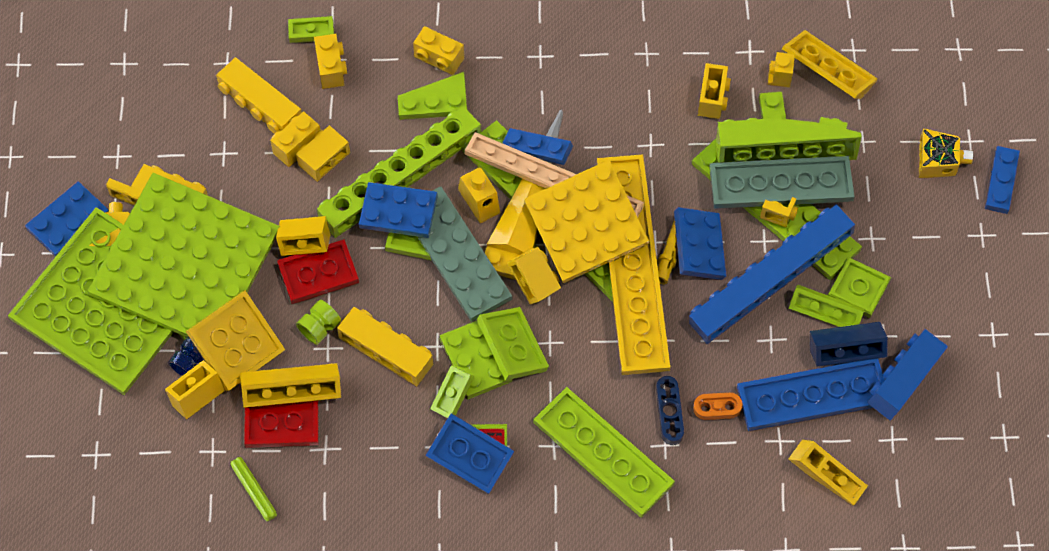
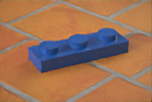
[502,128,573,165]
[985,146,1020,214]

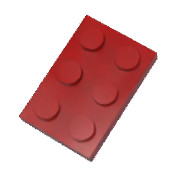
[277,239,359,304]
[244,400,319,448]

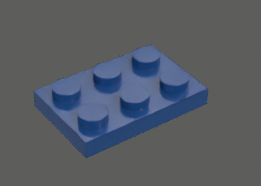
[25,181,109,257]
[359,182,438,238]
[674,207,726,280]
[425,413,514,494]

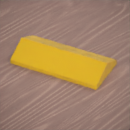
[782,30,878,99]

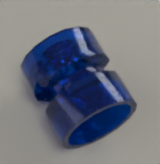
[168,336,207,376]

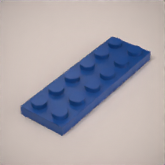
[737,358,884,431]

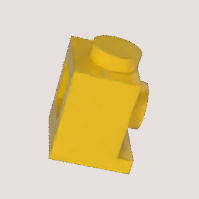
[768,52,795,87]

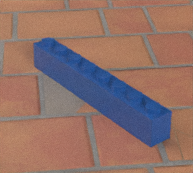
[689,204,855,345]

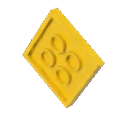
[186,290,285,391]

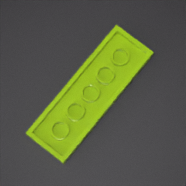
[533,387,675,518]

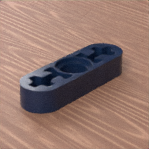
[656,376,684,445]

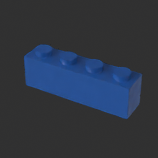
[867,329,948,421]

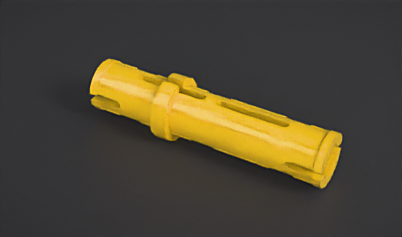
[658,219,678,285]

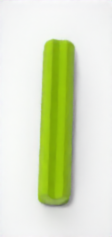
[231,457,277,521]

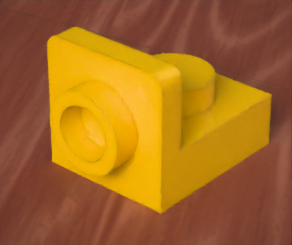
[760,197,798,227]

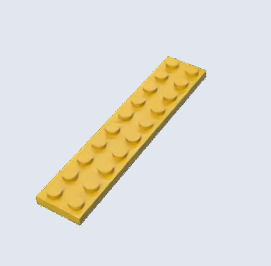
[597,154,670,375]

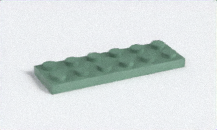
[709,156,855,209]
[417,186,512,322]

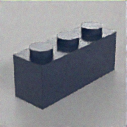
[810,322,888,367]

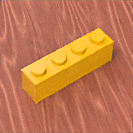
[216,57,302,134]
[337,307,433,387]
[240,363,341,408]

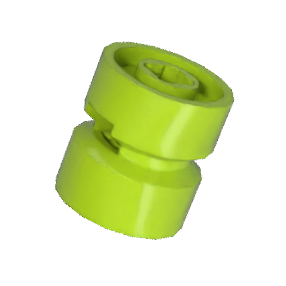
[296,300,341,345]

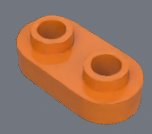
[693,393,742,420]

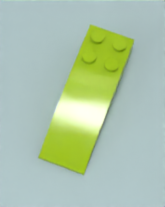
[716,118,862,163]

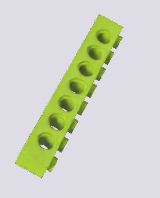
[317,106,481,238]

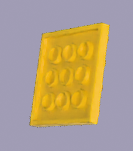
[524,160,650,283]

